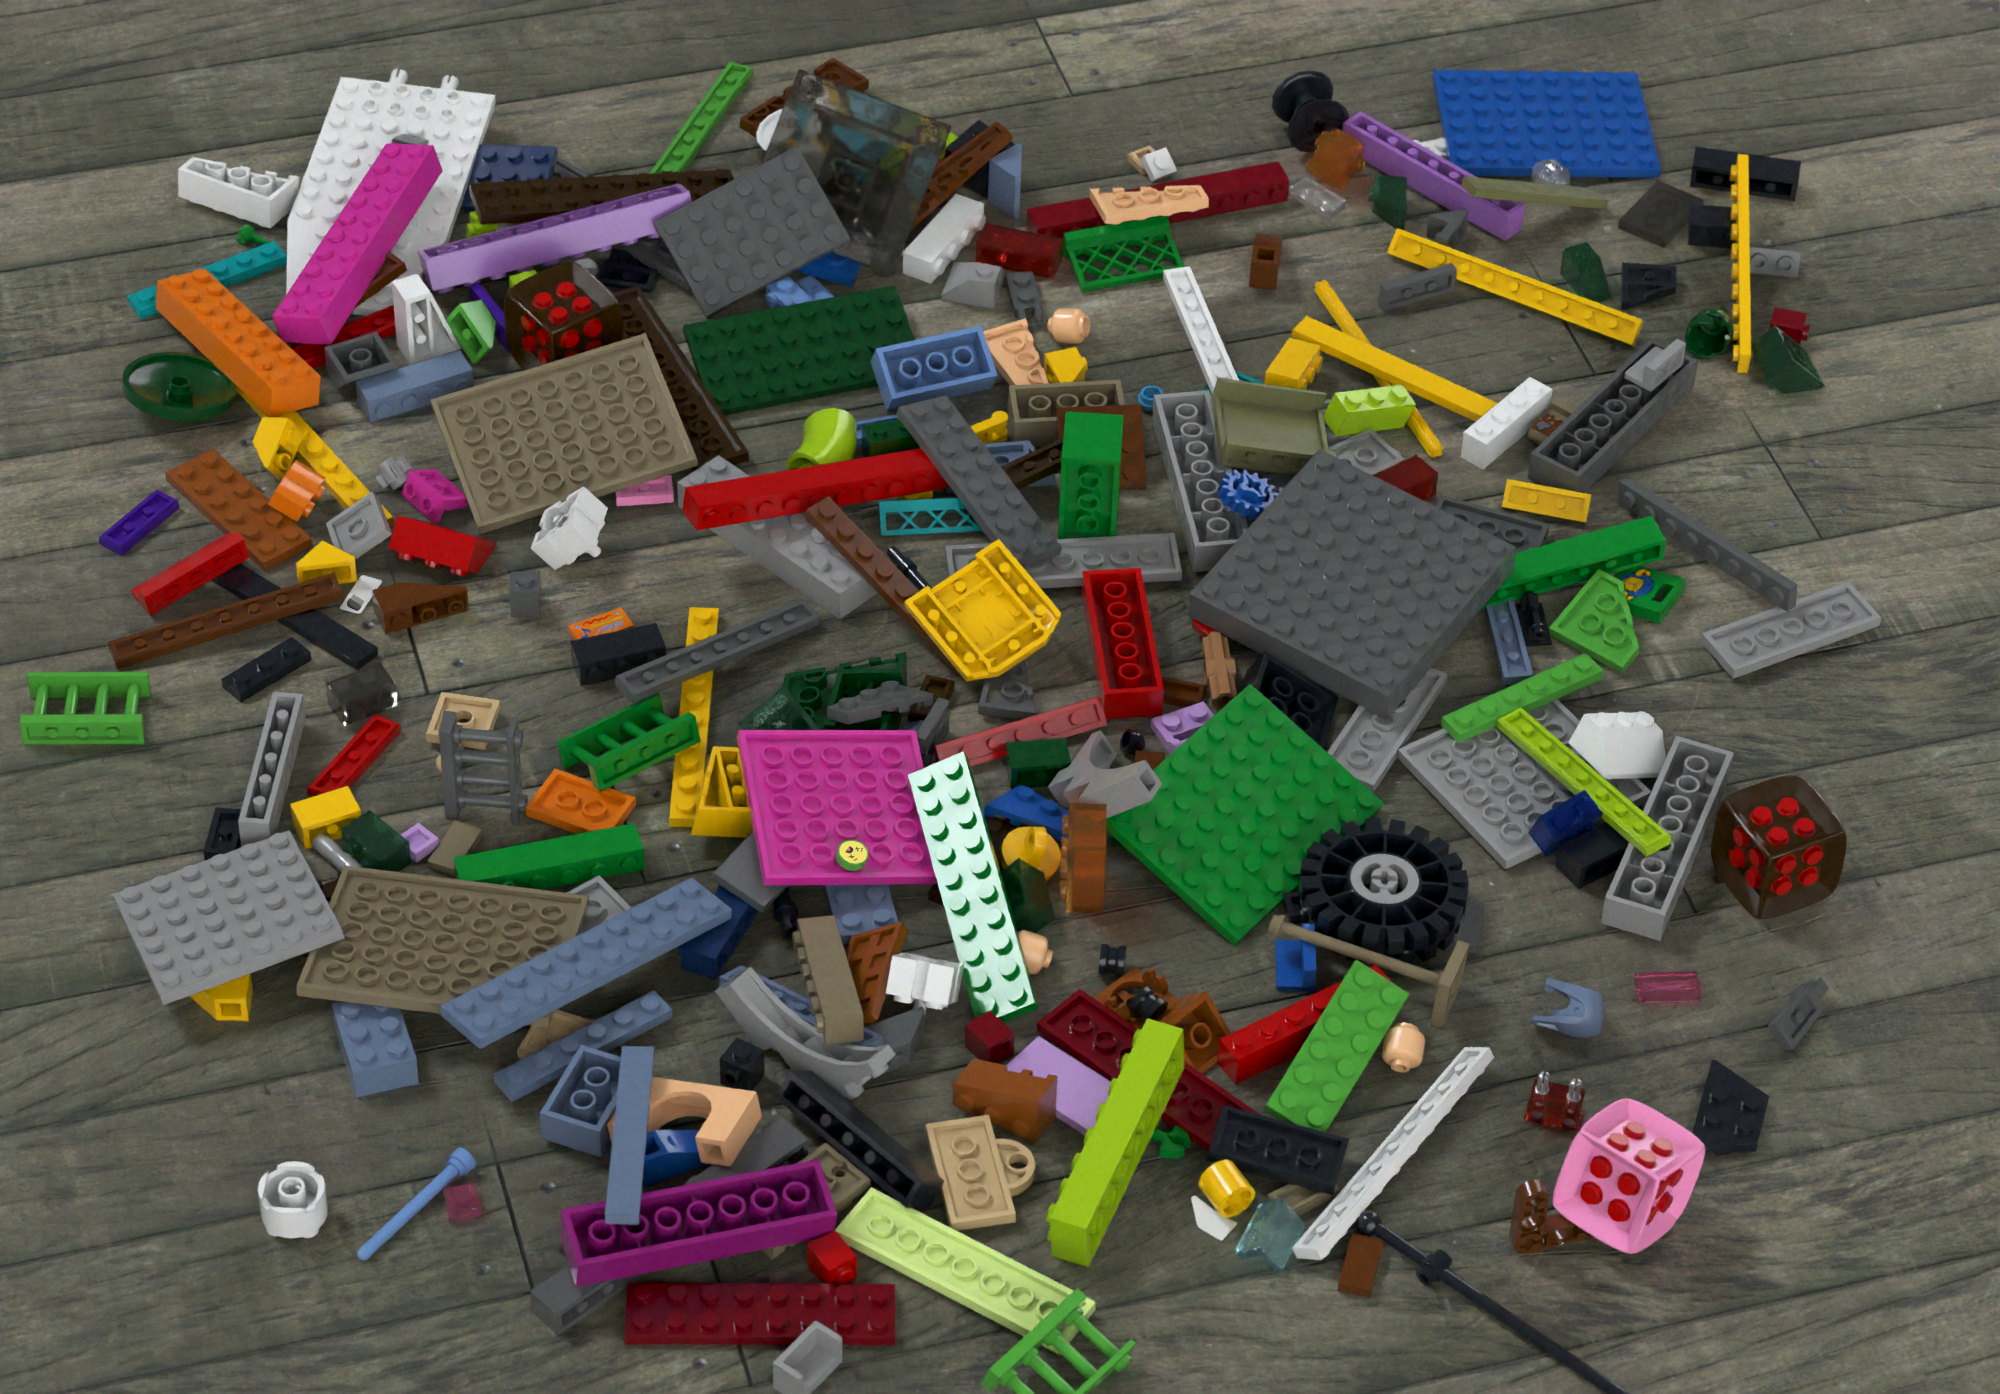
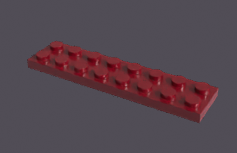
[1037,989,1259,1152]
[624,1283,895,1345]

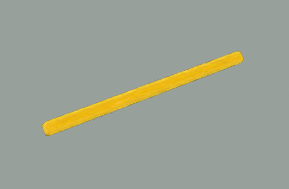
[1314,280,1444,458]

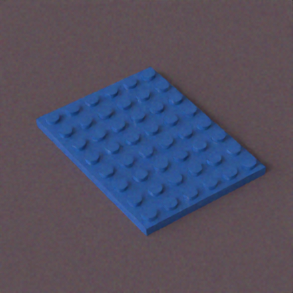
[1432,69,1661,178]

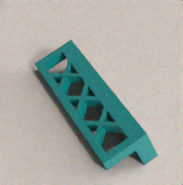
[878,498,983,537]

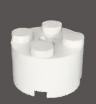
[258,1161,328,1238]

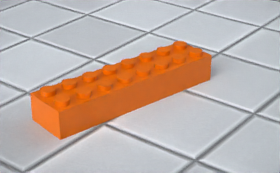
[156,269,321,417]

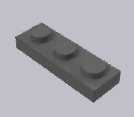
[1378,263,1457,311]

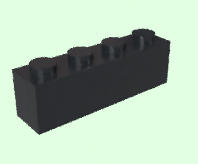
[1690,146,1801,201]

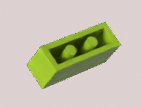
[1323,384,1416,437]

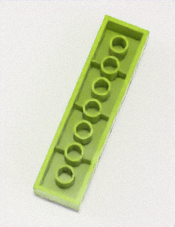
[1046,1018,1185,1268]

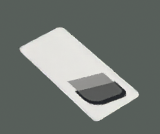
[340,575,382,614]

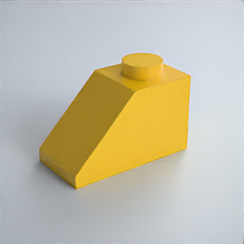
[1044,347,1088,383]

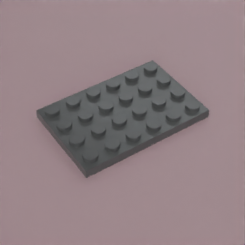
[654,146,851,318]

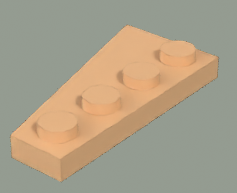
[1090,185,1209,225]
[983,318,1049,385]

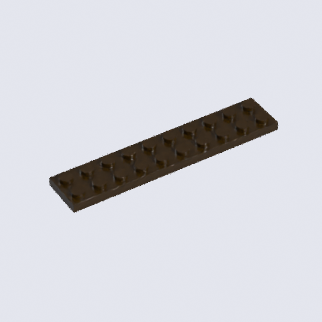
[469,169,734,224]
[612,286,749,471]

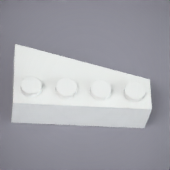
[178,157,299,228]

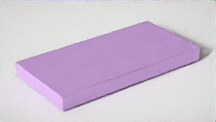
[1007,1036,1111,1136]

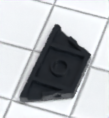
[1692,1060,1769,1156]

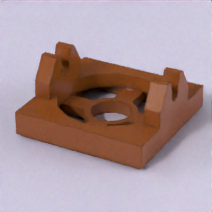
[1093,967,1179,1030]

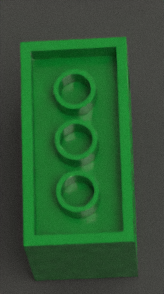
[1058,411,1124,539]

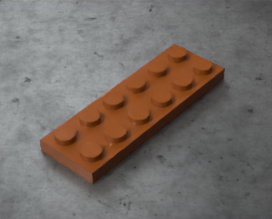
[165,449,312,571]

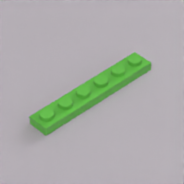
[1441,653,1604,743]

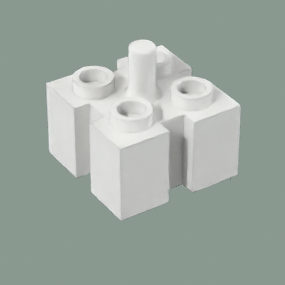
[531,486,608,570]
[886,952,964,1012]

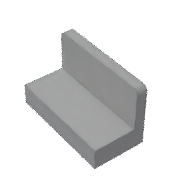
[1625,339,1686,392]

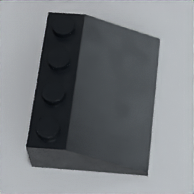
[1240,652,1339,749]

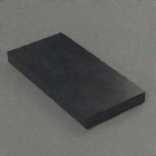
[1207,1105,1349,1195]

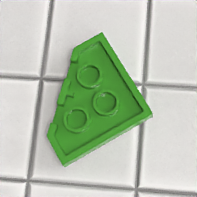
[1549,569,1639,674]

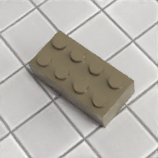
[1008,380,1125,447]

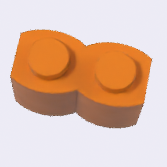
[268,460,326,522]

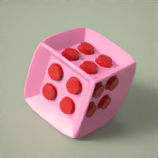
[1553,1098,1705,1254]

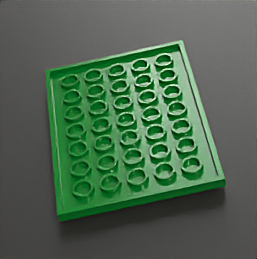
[1098,684,1384,947]

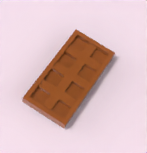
[846,921,909,1025]

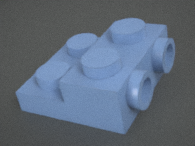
[764,275,834,309]

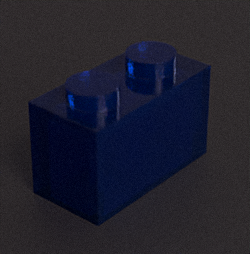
[1528,790,1603,857]

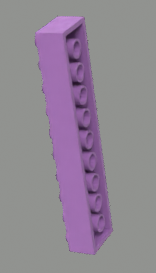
[418,183,692,293]

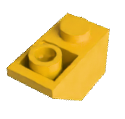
[252,417,304,481]
[190,973,253,1021]

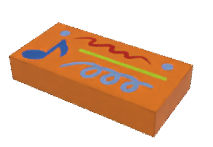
[568,607,634,640]

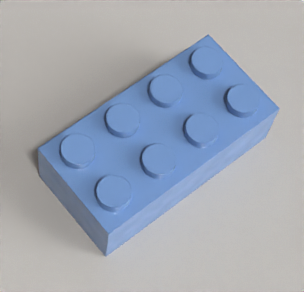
[871,326,998,412]

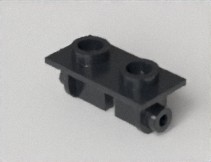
[1515,591,1552,646]

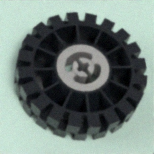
[1297,818,1469,966]

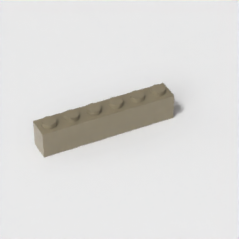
[792,915,864,1045]

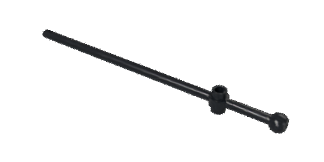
[1356,1210,1630,1394]

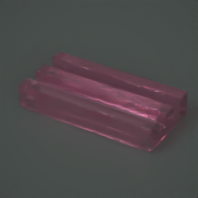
[1634,971,1702,1004]

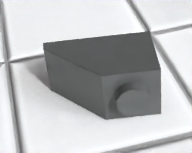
[865,1006,925,1073]

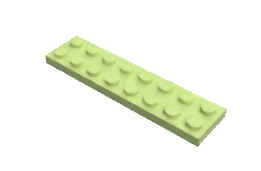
[835,1187,1096,1355]

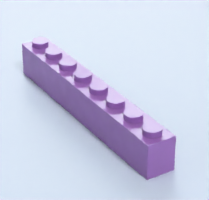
[1341,111,1525,241]

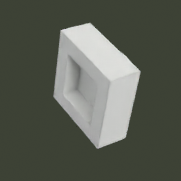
[1140,147,1177,183]

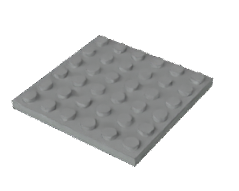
[1397,699,1651,870]
[113,830,345,1005]

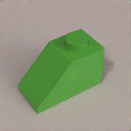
[445,300,496,364]

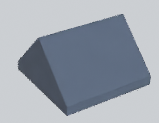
[988,144,1022,219]

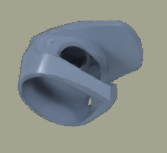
[1530,978,1604,1038]

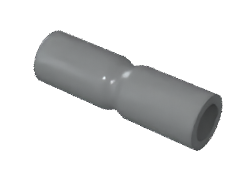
[312,833,363,872]

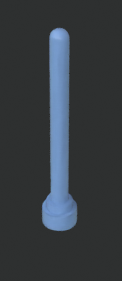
[357,1147,476,1260]

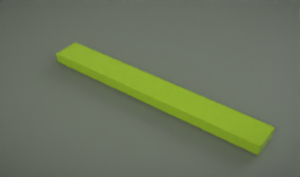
[1497,707,1671,857]

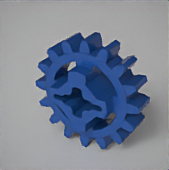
[1217,470,1279,522]

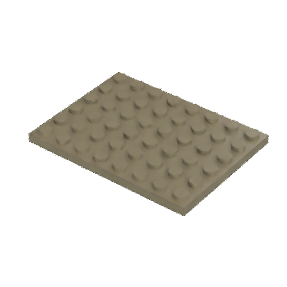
[430,333,698,534]
[296,865,589,1027]

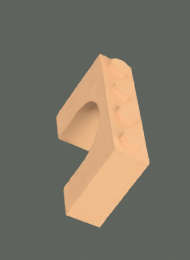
[607,1077,762,1167]

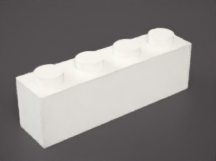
[903,194,986,284]
[1461,377,1553,470]

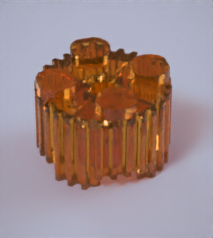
[1306,129,1365,190]

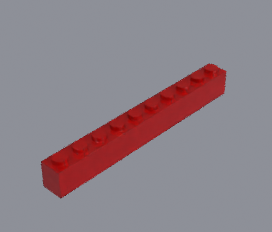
[682,448,950,531]

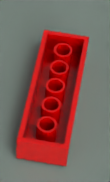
[1081,568,1164,719]

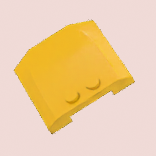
[904,539,1061,682]

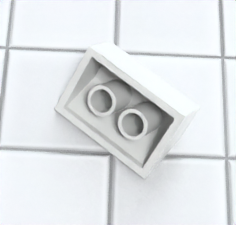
[1568,711,1666,779]

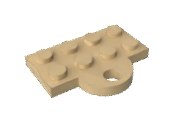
[925,1115,1035,1231]

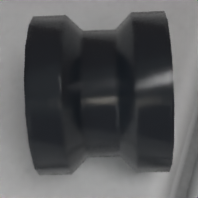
[1099,944,1127,977]
[1128,986,1168,1023]

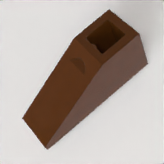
[1249,233,1283,290]
[372,583,469,634]

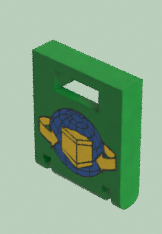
[1613,566,1686,624]

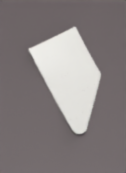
[1191,1196,1238,1241]

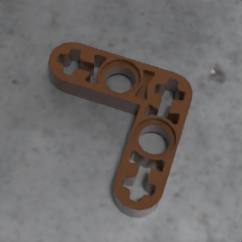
[1509,1179,1594,1254]

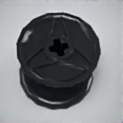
[1272,70,1350,153]

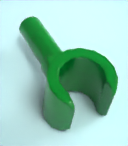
[236,224,271,245]

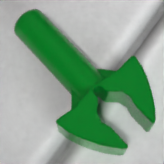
[1151,1125,1190,1158]

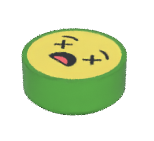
[836,840,869,871]

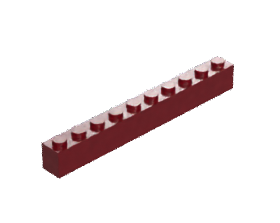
[1026,161,1290,250]

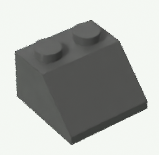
[324,332,398,389]

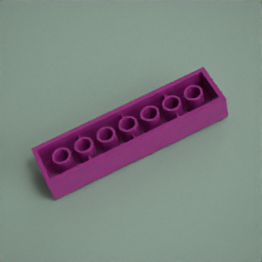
[558,1159,838,1287]

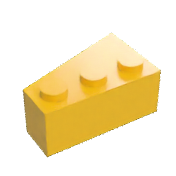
[690,746,753,838]

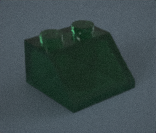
[1751,325,1825,394]
[738,685,820,730]
[1001,858,1055,933]

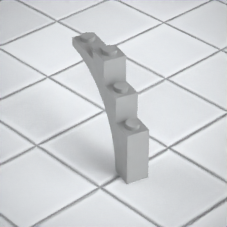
[1048,730,1162,823]
[715,967,896,1101]

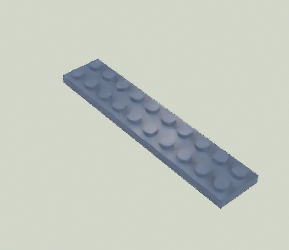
[441,877,732,1049]

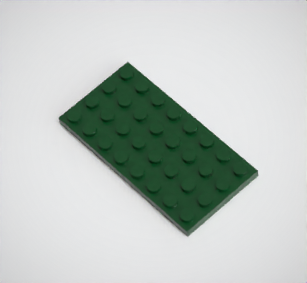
[683,285,916,416]

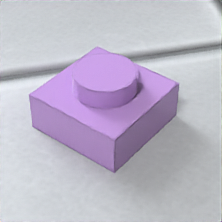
[395,823,439,863]

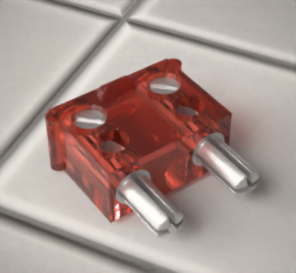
[1524,1071,1585,1132]

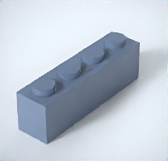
[356,350,474,423]

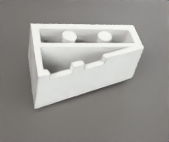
[392,273,461,365]

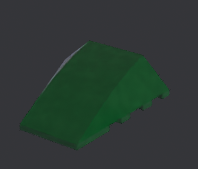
[774,652,907,730]

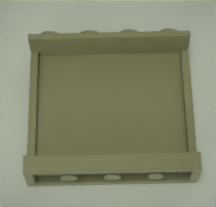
[1211,378,1337,475]

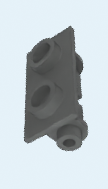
[1750,246,1801,278]

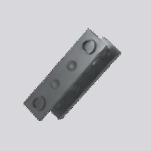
[439,711,528,825]

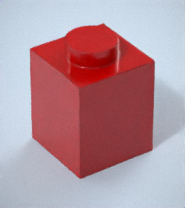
[807,1230,857,1284]

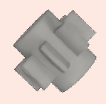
[376,455,412,490]

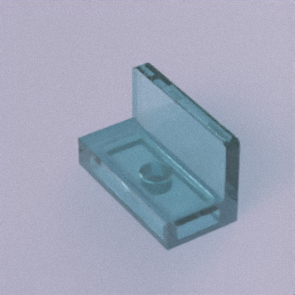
[1234,1198,1305,1272]

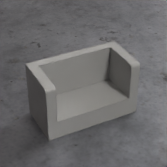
[773,1320,842,1394]

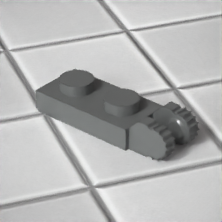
[1005,272,1043,326]

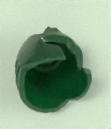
[1685,305,1733,359]

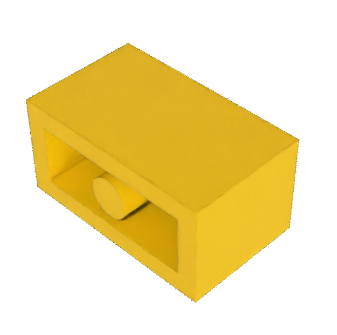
[290,786,363,849]

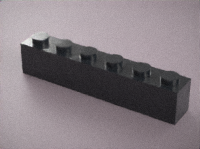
[775,1070,944,1208]

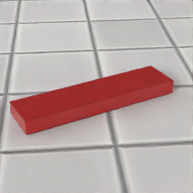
[307,714,401,797]

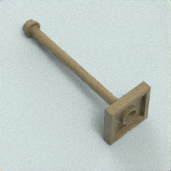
[1269,914,1470,1029]

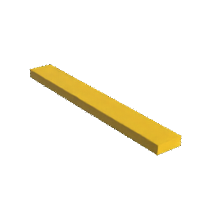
[1291,316,1498,422]

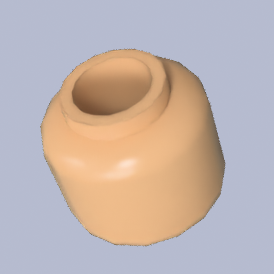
[1047,308,1090,344]
[1018,930,1053,975]
[1381,1023,1425,1073]

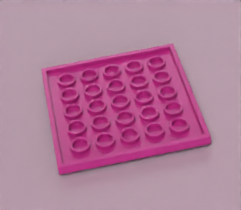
[737,730,938,886]

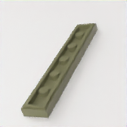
[1461,176,1609,209]

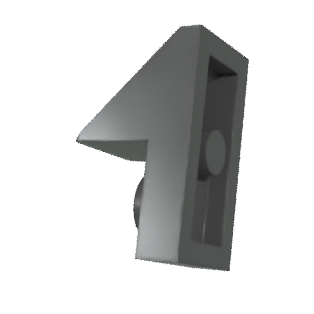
[1426,209,1468,249]

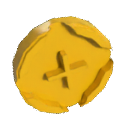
[999,826,1061,885]

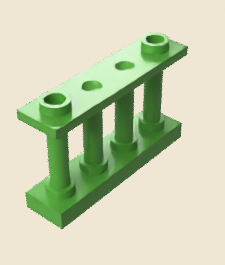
[20,672,151,745]
[981,1288,1136,1394]

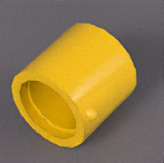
[1198,1160,1255,1218]

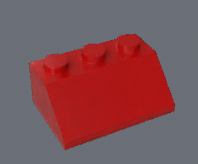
[388,515,496,577]

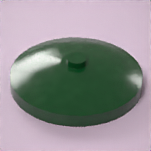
[122,352,236,421]

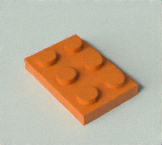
[525,769,636,834]

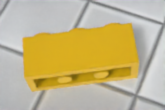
[1264,337,1323,390]

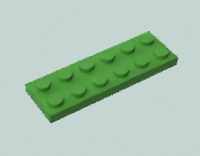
[1263,960,1409,1132]

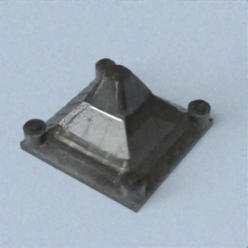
[761,69,951,278]

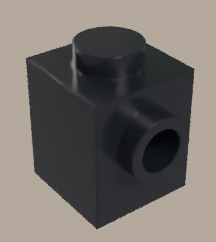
[720,1038,765,1091]

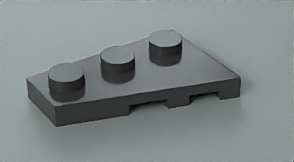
[978,659,1038,720]
[827,681,934,725]

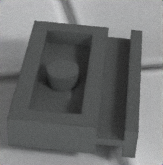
[917,697,950,760]

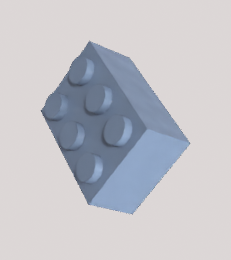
[331,1001,419,1098]
[540,1045,621,1157]

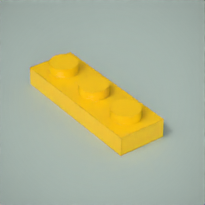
[1502,479,1592,523]

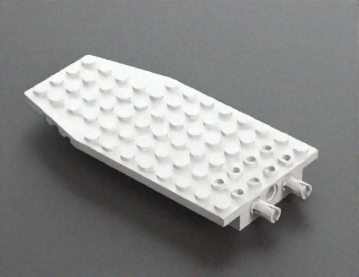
[286,69,496,316]

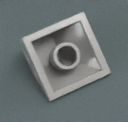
[941,262,1006,309]

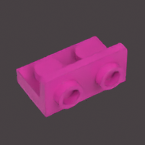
[402,469,468,523]

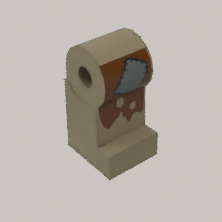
[1528,397,1577,445]

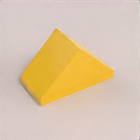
[296,540,357,584]

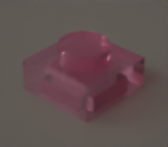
[443,1183,482,1222]

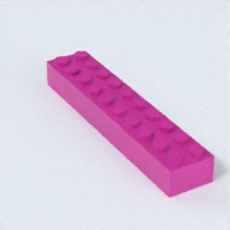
[272,143,443,345]

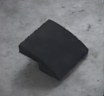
[598,248,660,293]

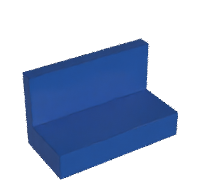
[1275,924,1316,992]

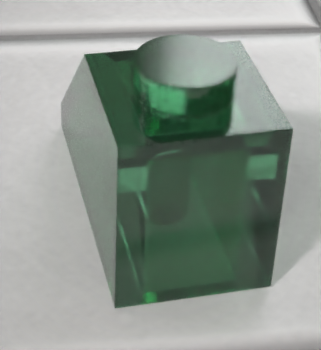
[1368,175,1407,230]
[1560,242,1611,303]

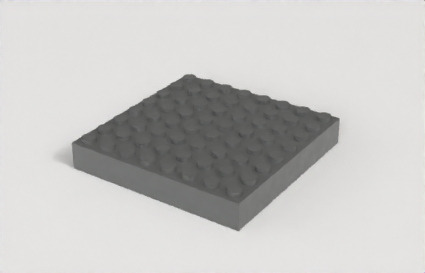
[1189,449,1516,719]

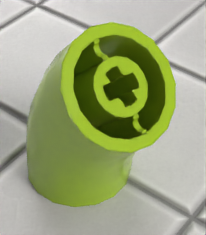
[787,408,857,470]

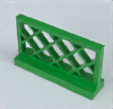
[1062,215,1184,292]

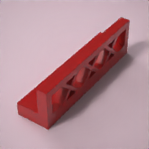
[131,532,250,616]

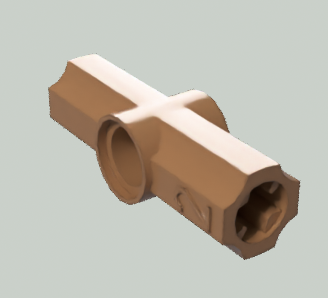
[1202,632,1237,711]

